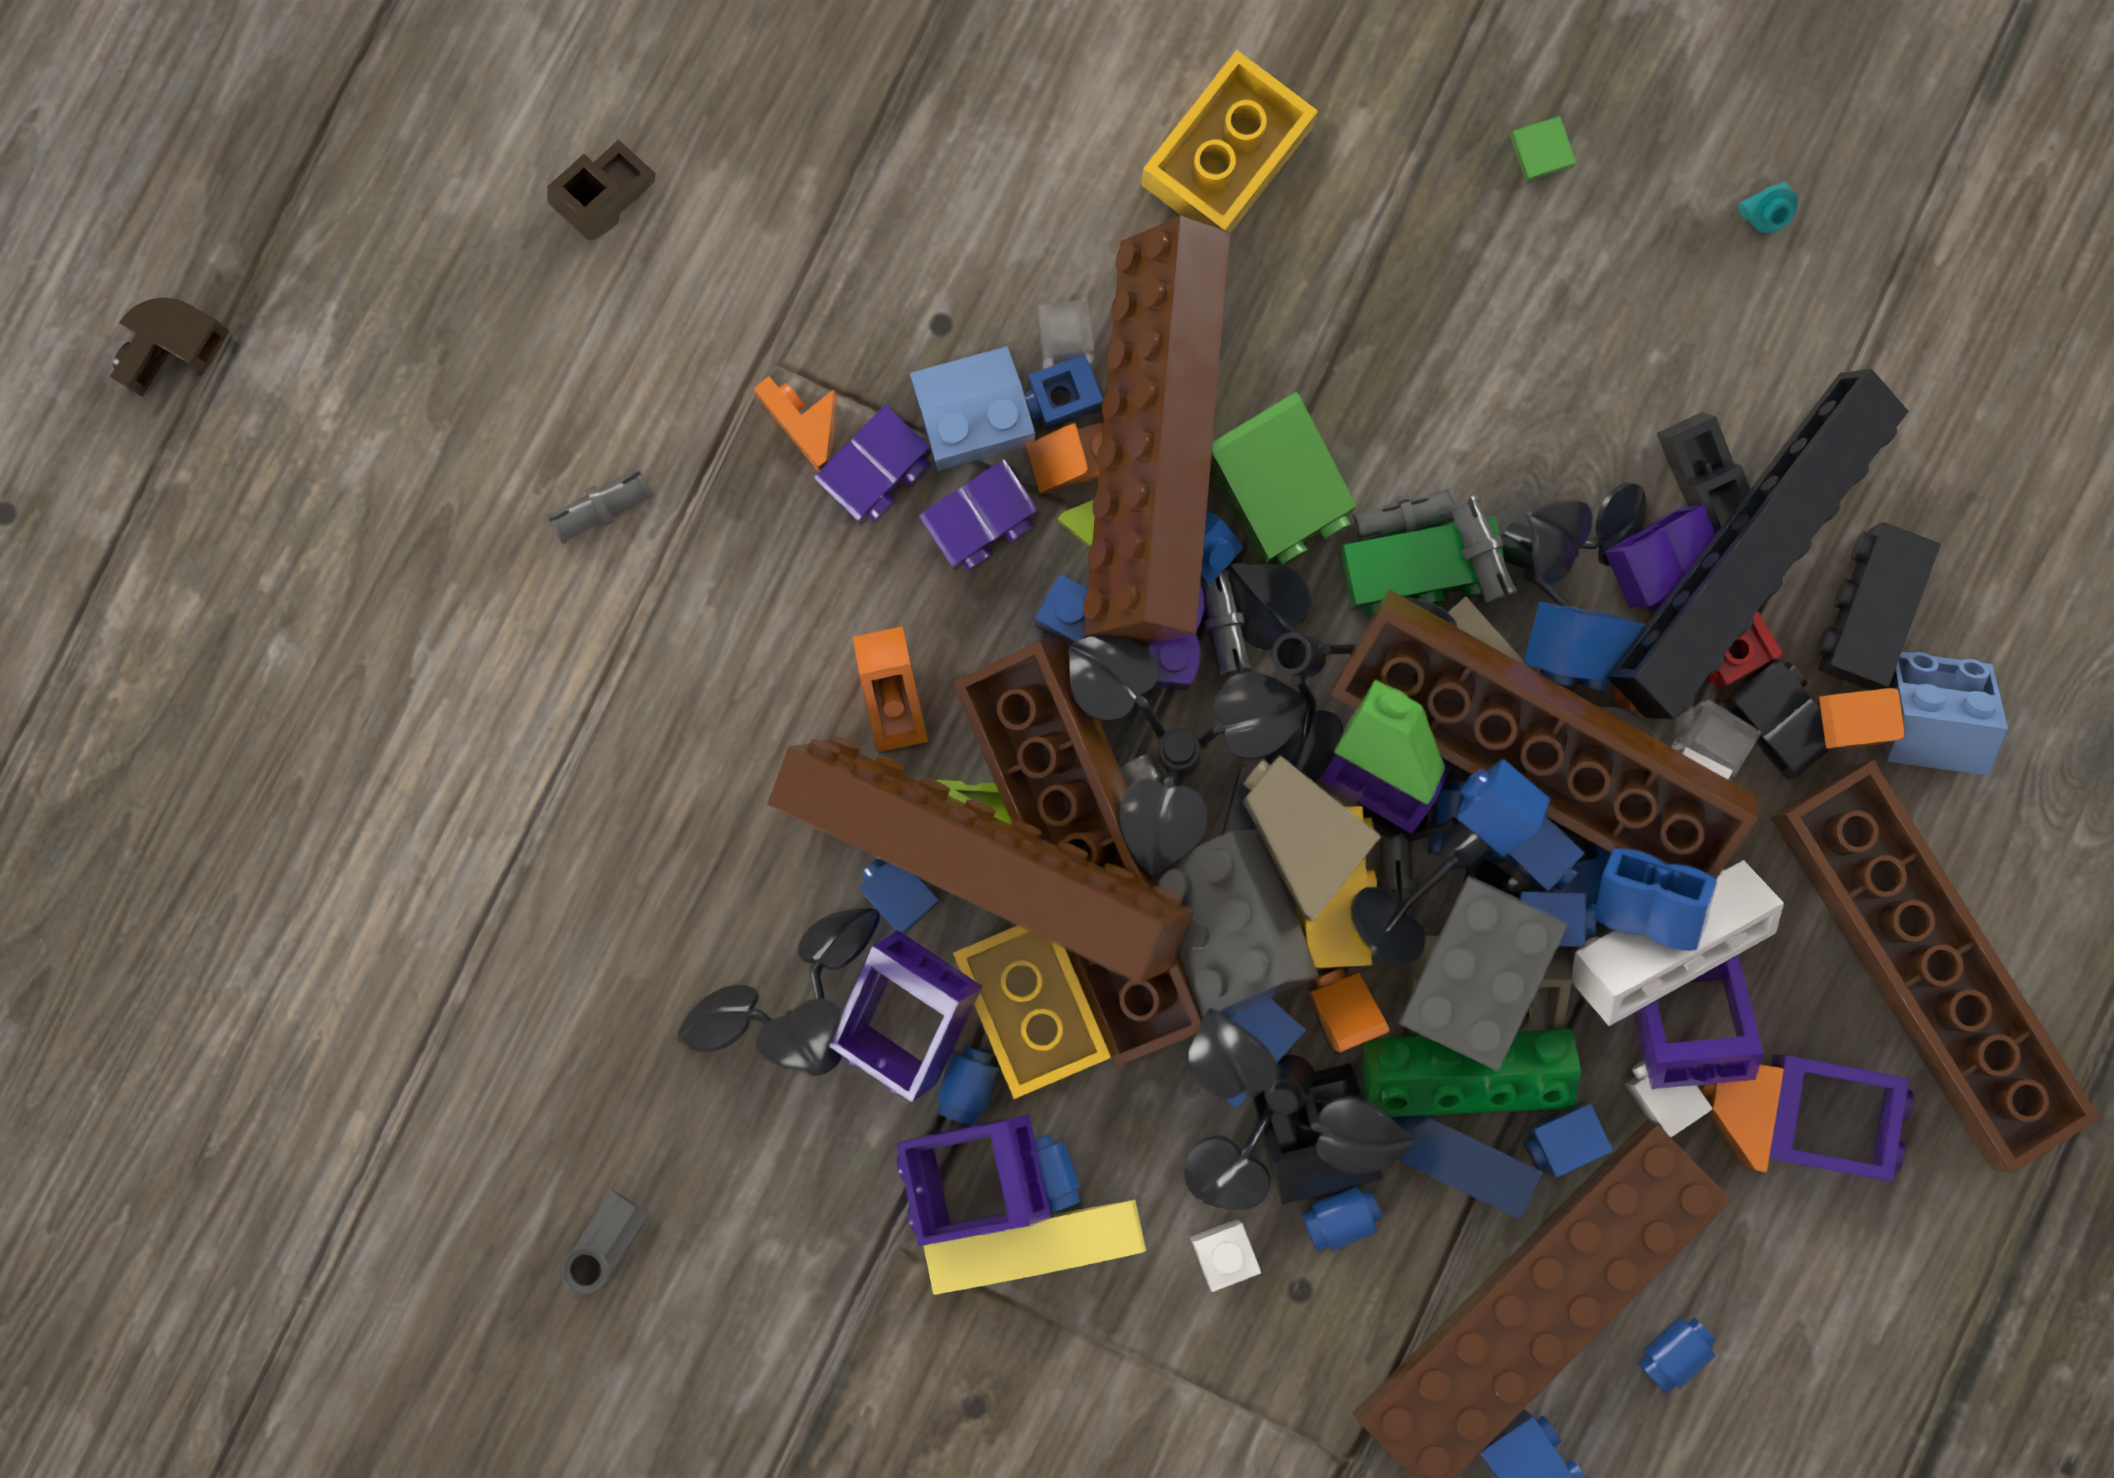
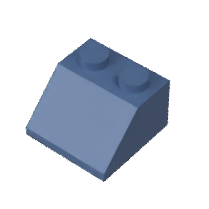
[910,346,1035,471]

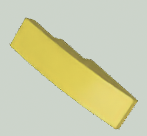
[923,1199,1146,1295]

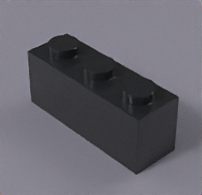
[1816,522,1941,690]

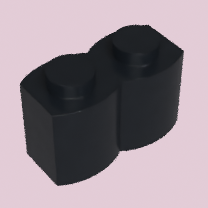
[1722,659,1831,779]

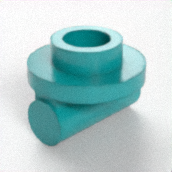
[1738,181,1798,233]

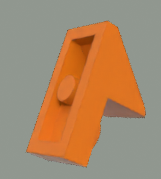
[753,376,837,472]
[1026,422,1104,495]
[1819,688,1905,748]

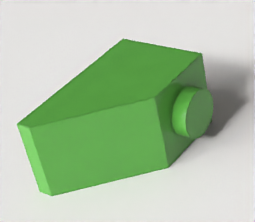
[1334,680,1445,805]

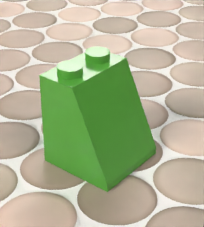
[1209,392,1357,565]

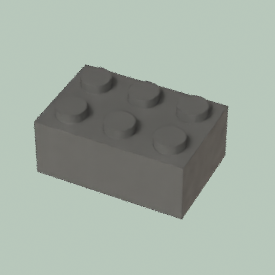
[1152,829,1319,1018]
[1400,875,1568,1071]

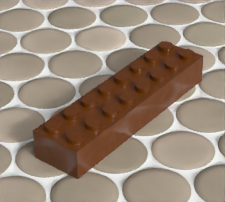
[1083,215,1230,646]
[1331,589,1758,880]
[953,637,1203,1067]
[767,736,1194,983]
[1771,760,2100,1174]
[1353,1122,1732,1478]

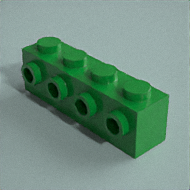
[1361,1029,1581,1117]

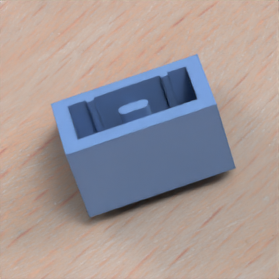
[1883,652,2008,776]

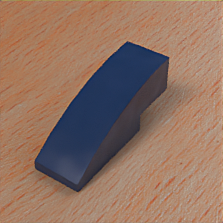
[1391,1115,1543,1220]

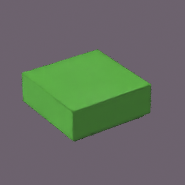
[1510,116,1576,182]

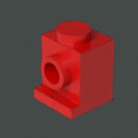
[1705,611,1783,689]

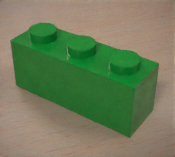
[1339,516,1505,617]

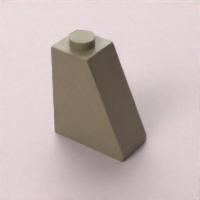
[1243,756,1381,922]

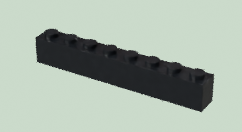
[1606,369,1909,719]

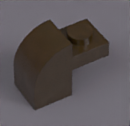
[547,139,655,240]
[110,298,229,397]

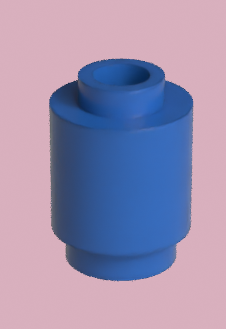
[936,1044,1001,1125]
[1035,1134,1081,1213]
[1301,1186,1382,1252]
[1637,1316,1716,1395]

